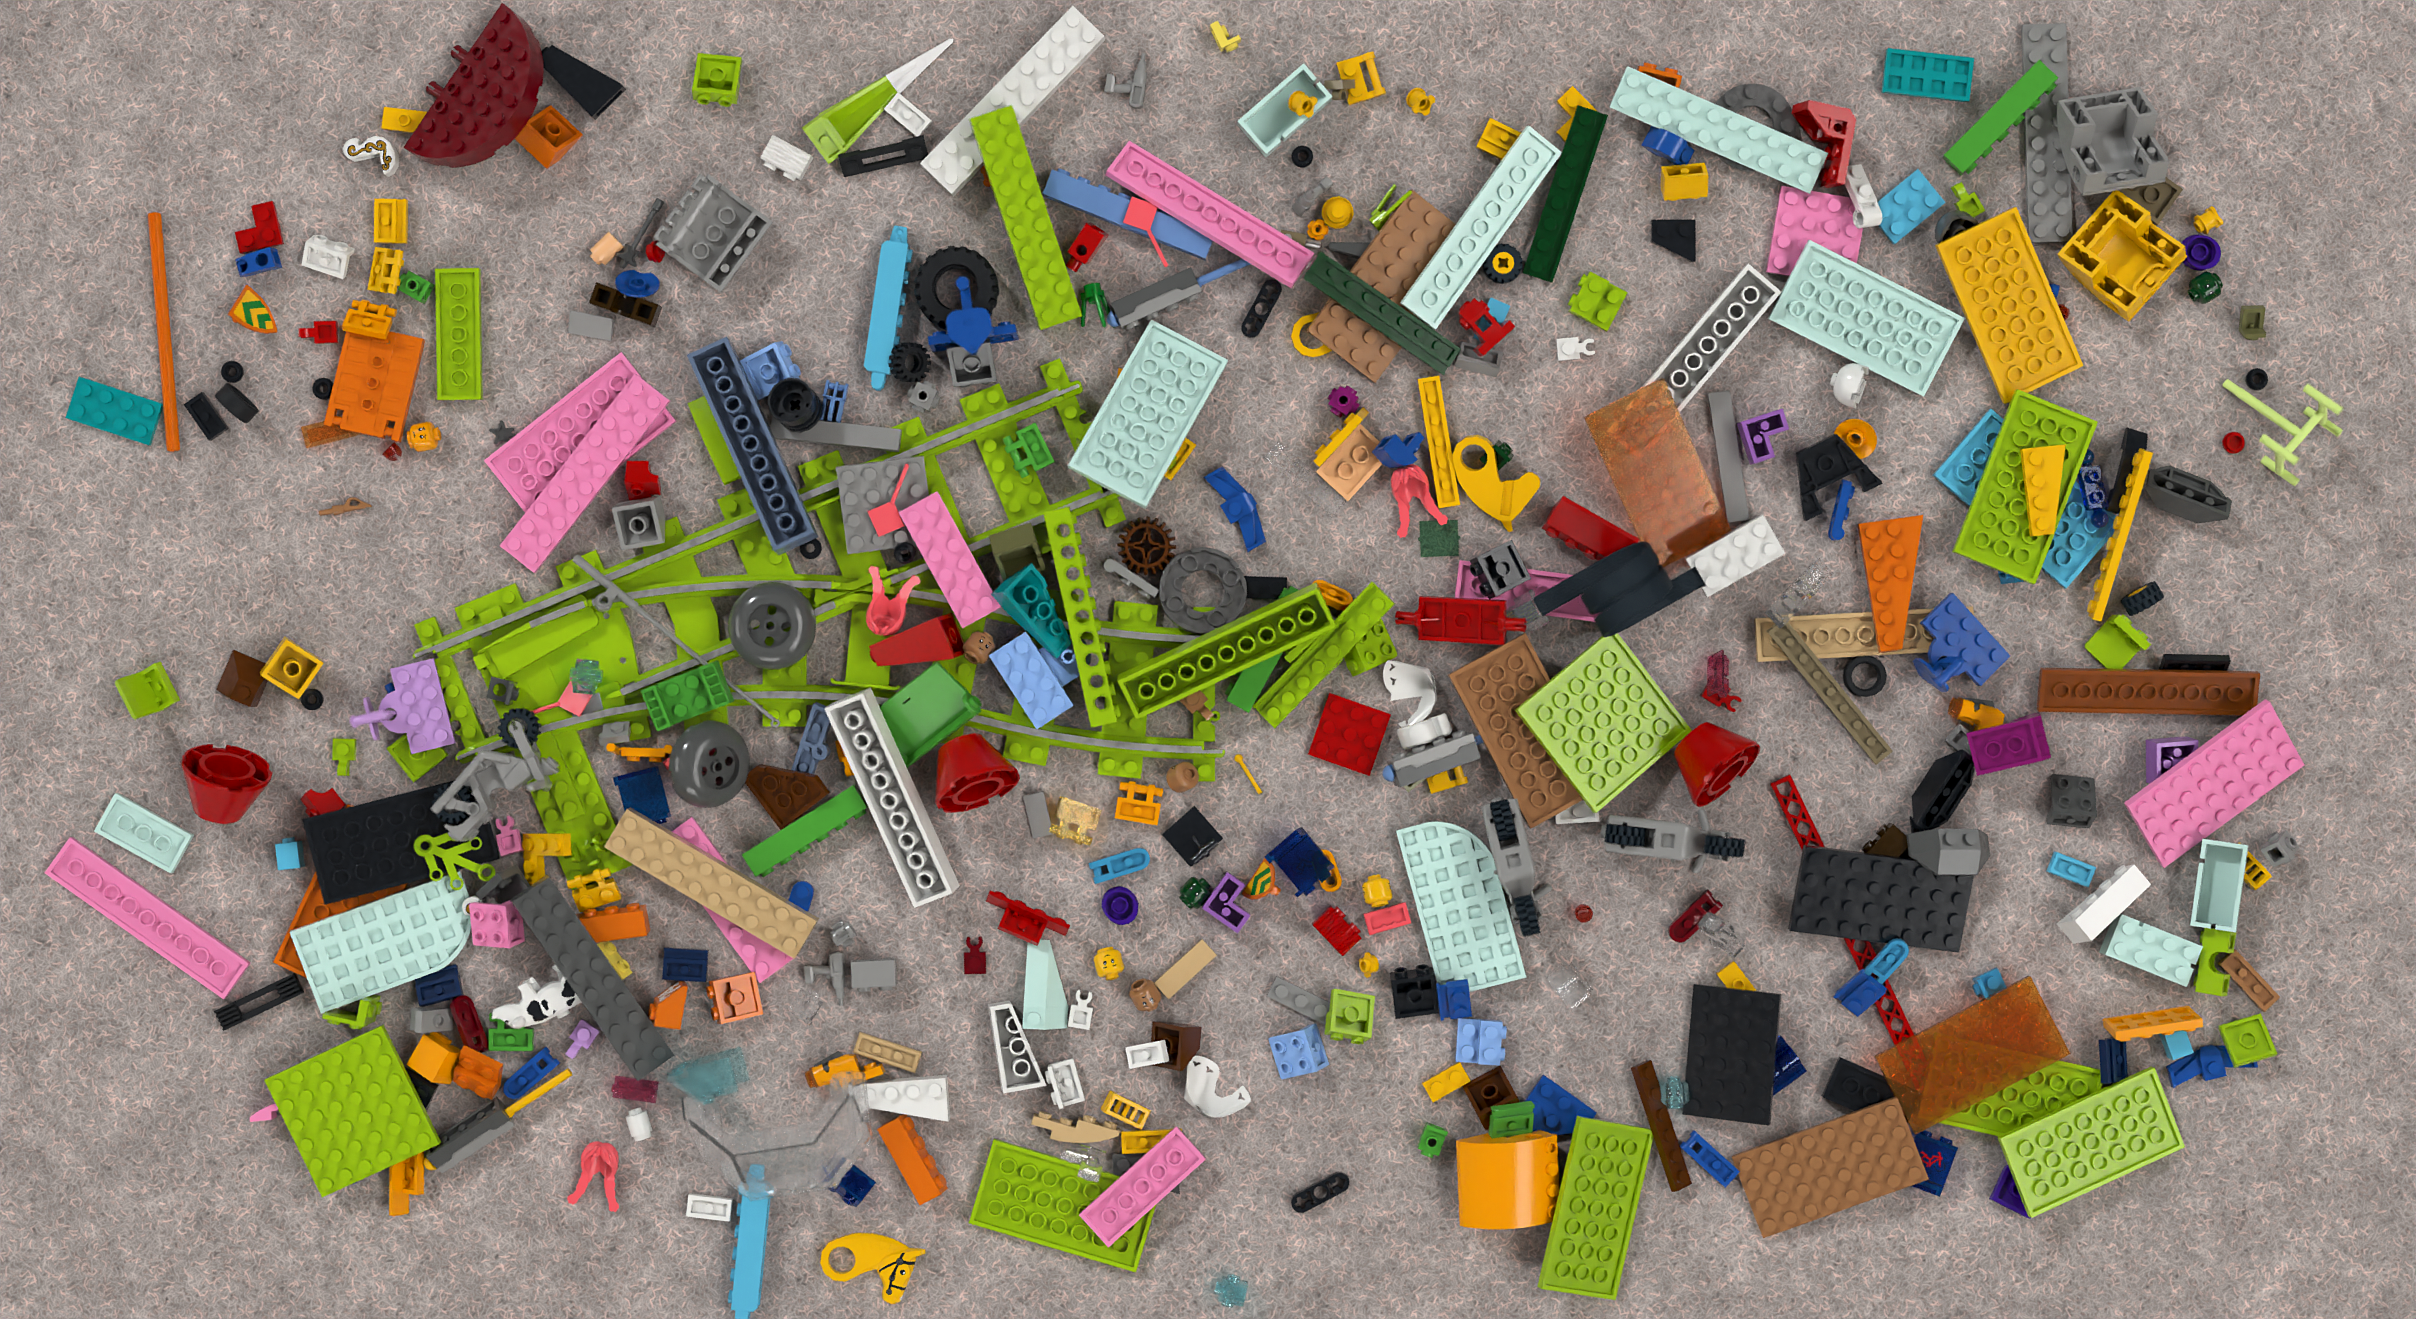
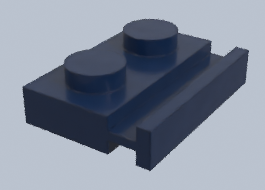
[662,947,709,982]
[415,964,464,1007]
[2099,1037,2128,1084]

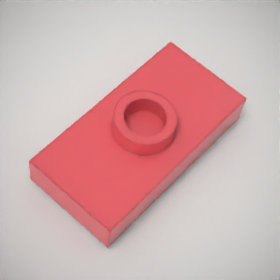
[1363,902,1411,935]

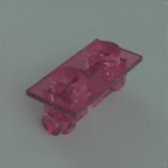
[1707,650,1729,698]
[611,1076,659,1103]

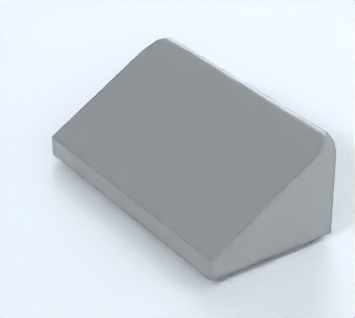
[568,310,615,341]
[1455,341,1503,377]
[1023,791,1054,838]

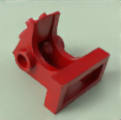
[1459,298,1516,356]

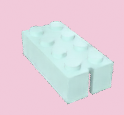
[1237,63,1333,158]
[2190,839,2249,932]
[2099,914,2203,987]

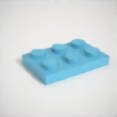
[1877,169,1946,245]

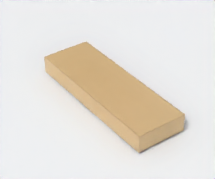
[1154,939,1217,999]
[853,1032,922,1073]

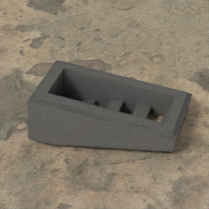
[1328,242,1371,259]

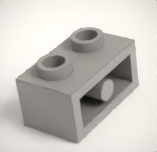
[851,958,898,992]

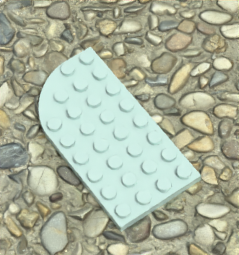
[1396,821,1526,992]
[290,870,471,1013]

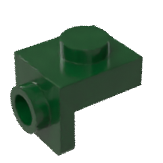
[1480,440,1514,471]

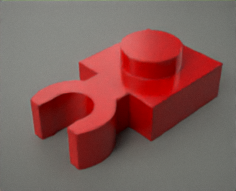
[1700,677,1742,712]

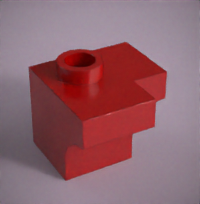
[625,461,661,501]
[300,788,346,817]

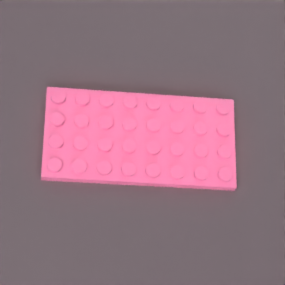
[484,352,677,513]
[2124,699,2304,868]

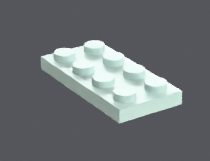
[94,793,194,874]

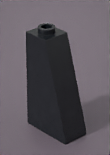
[542,45,626,120]

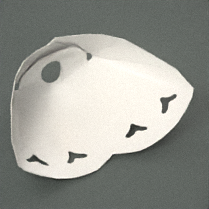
[1383,660,1437,727]
[1184,1056,1251,1119]

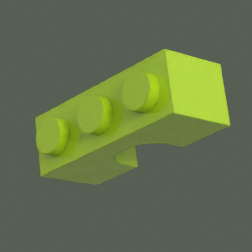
[2193,927,2237,996]

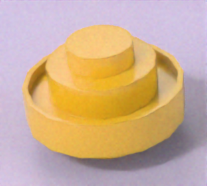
[1321,196,1354,229]

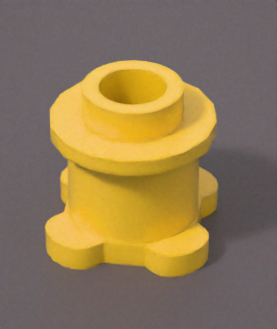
[1406,87,1435,116]
[1288,91,1317,118]
[2193,206,2223,235]

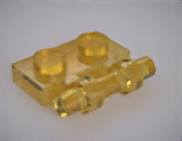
[1049,796,1102,846]

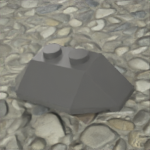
[2146,466,2232,524]
[1906,828,1990,876]

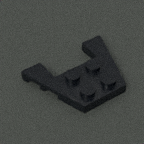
[1796,434,1883,521]

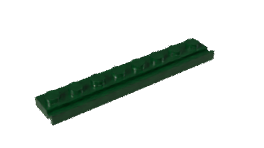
[1522,105,1608,283]
[1301,251,1461,375]

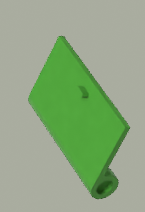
[879,661,981,768]

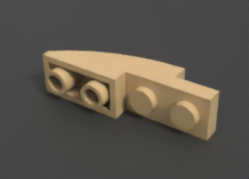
[1031,1111,1120,1143]

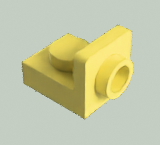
[1210,21,1241,52]

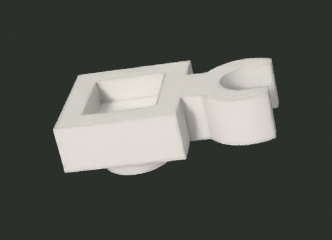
[1556,337,1595,361]
[1068,990,1093,1030]

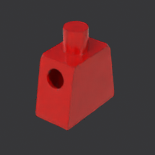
[1066,222,1109,272]

